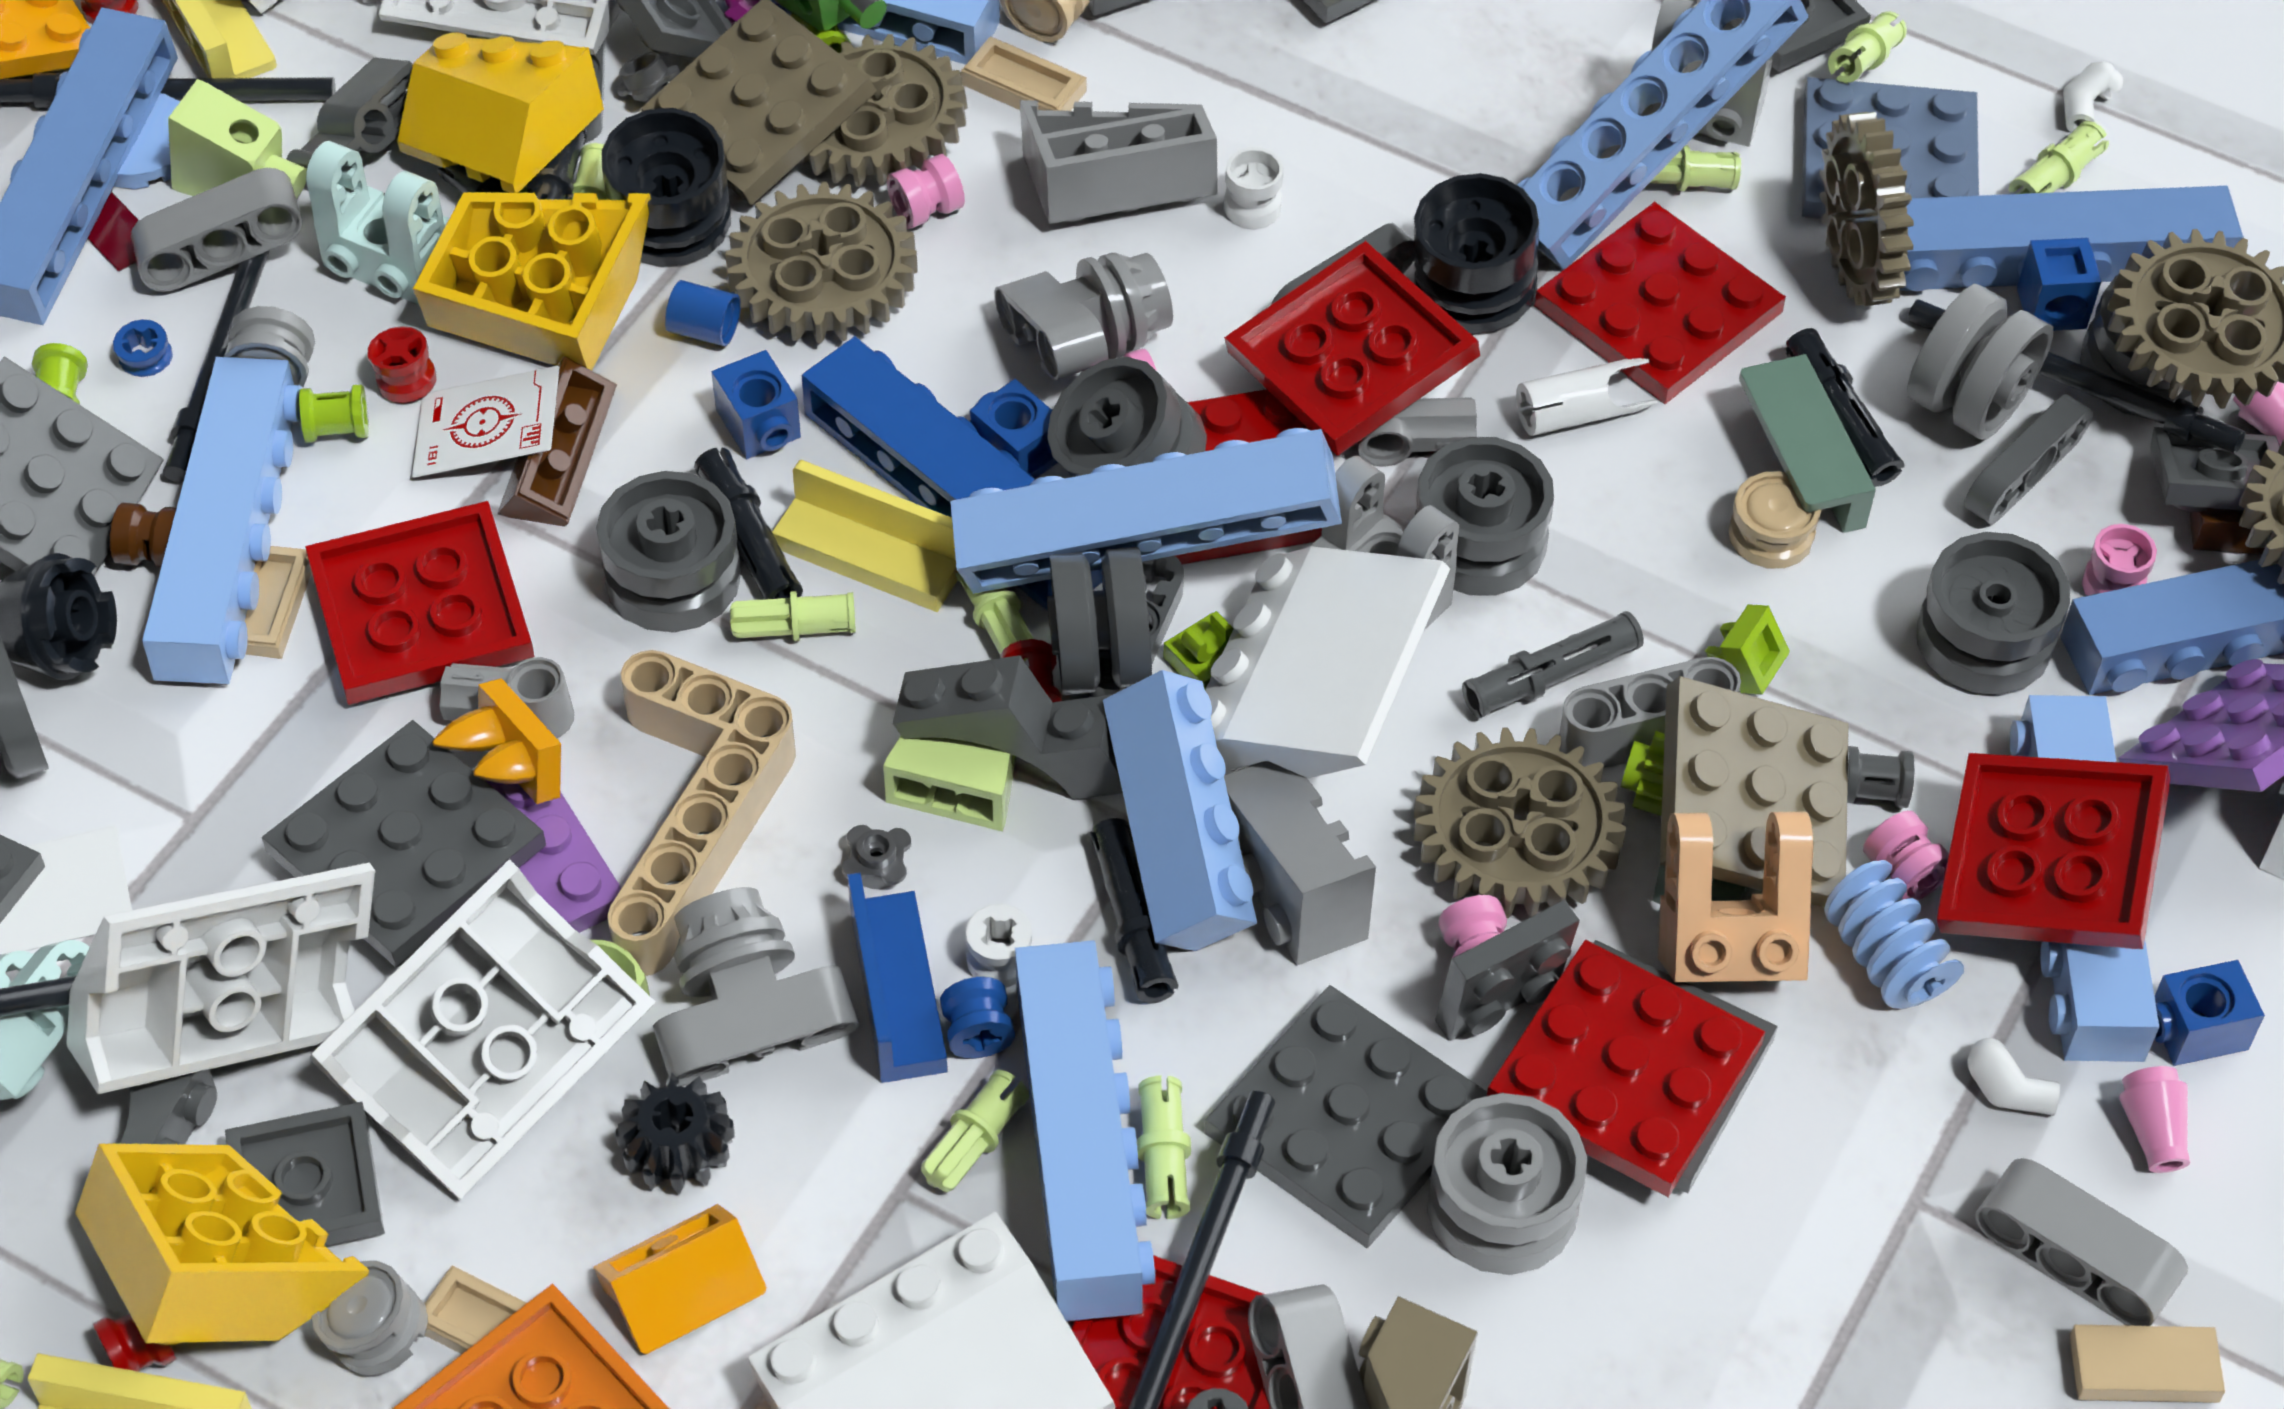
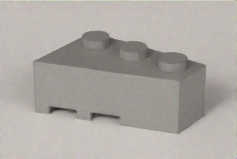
[1020,100,1218,224]
[1224,761,1376,966]

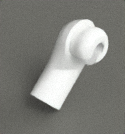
[2063,61,2123,132]
[1968,1038,2060,1115]

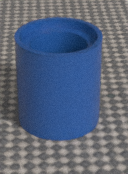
[665,280,741,346]

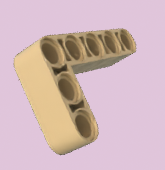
[608,650,796,976]

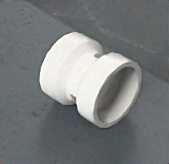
[1224,147,1284,229]

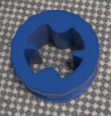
[113,319,173,377]

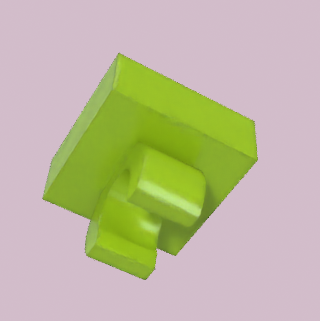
[1705,604,1790,695]
[1163,611,1234,690]

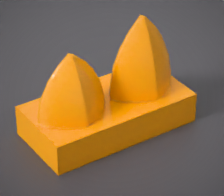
[432,678,561,804]

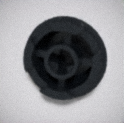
[0,553,117,680]

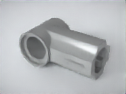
[1358,398,1477,467]
[439,657,574,738]

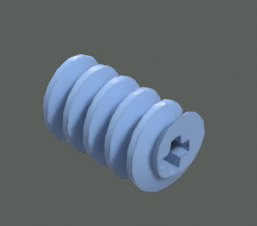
[1824,860,1964,1009]

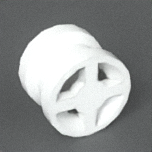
[966,904,1032,987]

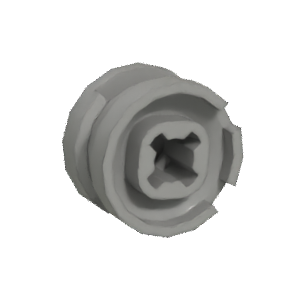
[224,306,315,388]
[312,1260,428,1375]

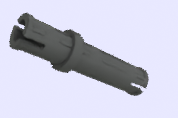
[1462,611,1644,718]

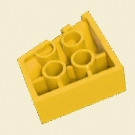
[397,32,604,193]
[413,192,651,371]
[75,1143,370,1345]

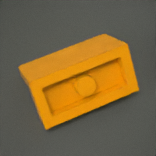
[593,1204,767,1354]

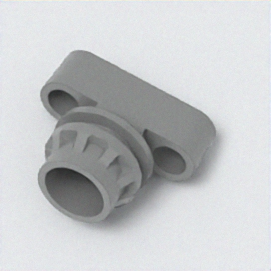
[994,253,1173,380]
[653,887,859,1086]

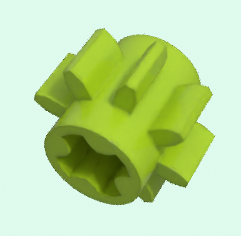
[1620,731,1665,816]

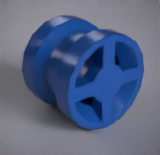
[940,977,1015,1059]

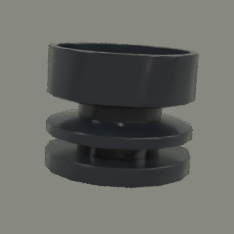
[601,108,731,267]
[1414,173,1539,334]

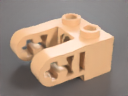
[1658,811,1813,982]

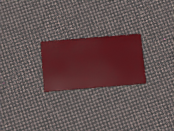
[88,191,139,271]

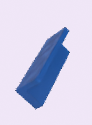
[847,872,948,1083]

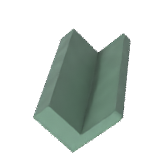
[1739,354,1876,533]

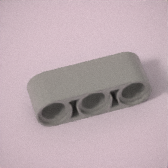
[131,168,302,292]
[1559,657,1741,768]
[1975,1158,2188,1326]
[1248,1284,1369,1409]

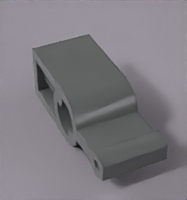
[286,57,413,168]

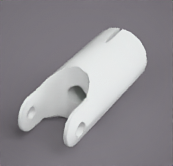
[1516,358,1657,436]

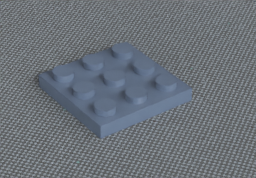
[1802,77,1979,218]

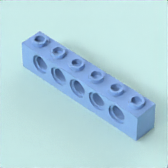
[1518,0,1809,270]

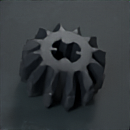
[616,1072,735,1195]

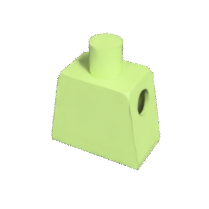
[168,79,307,199]
[883,736,1016,832]

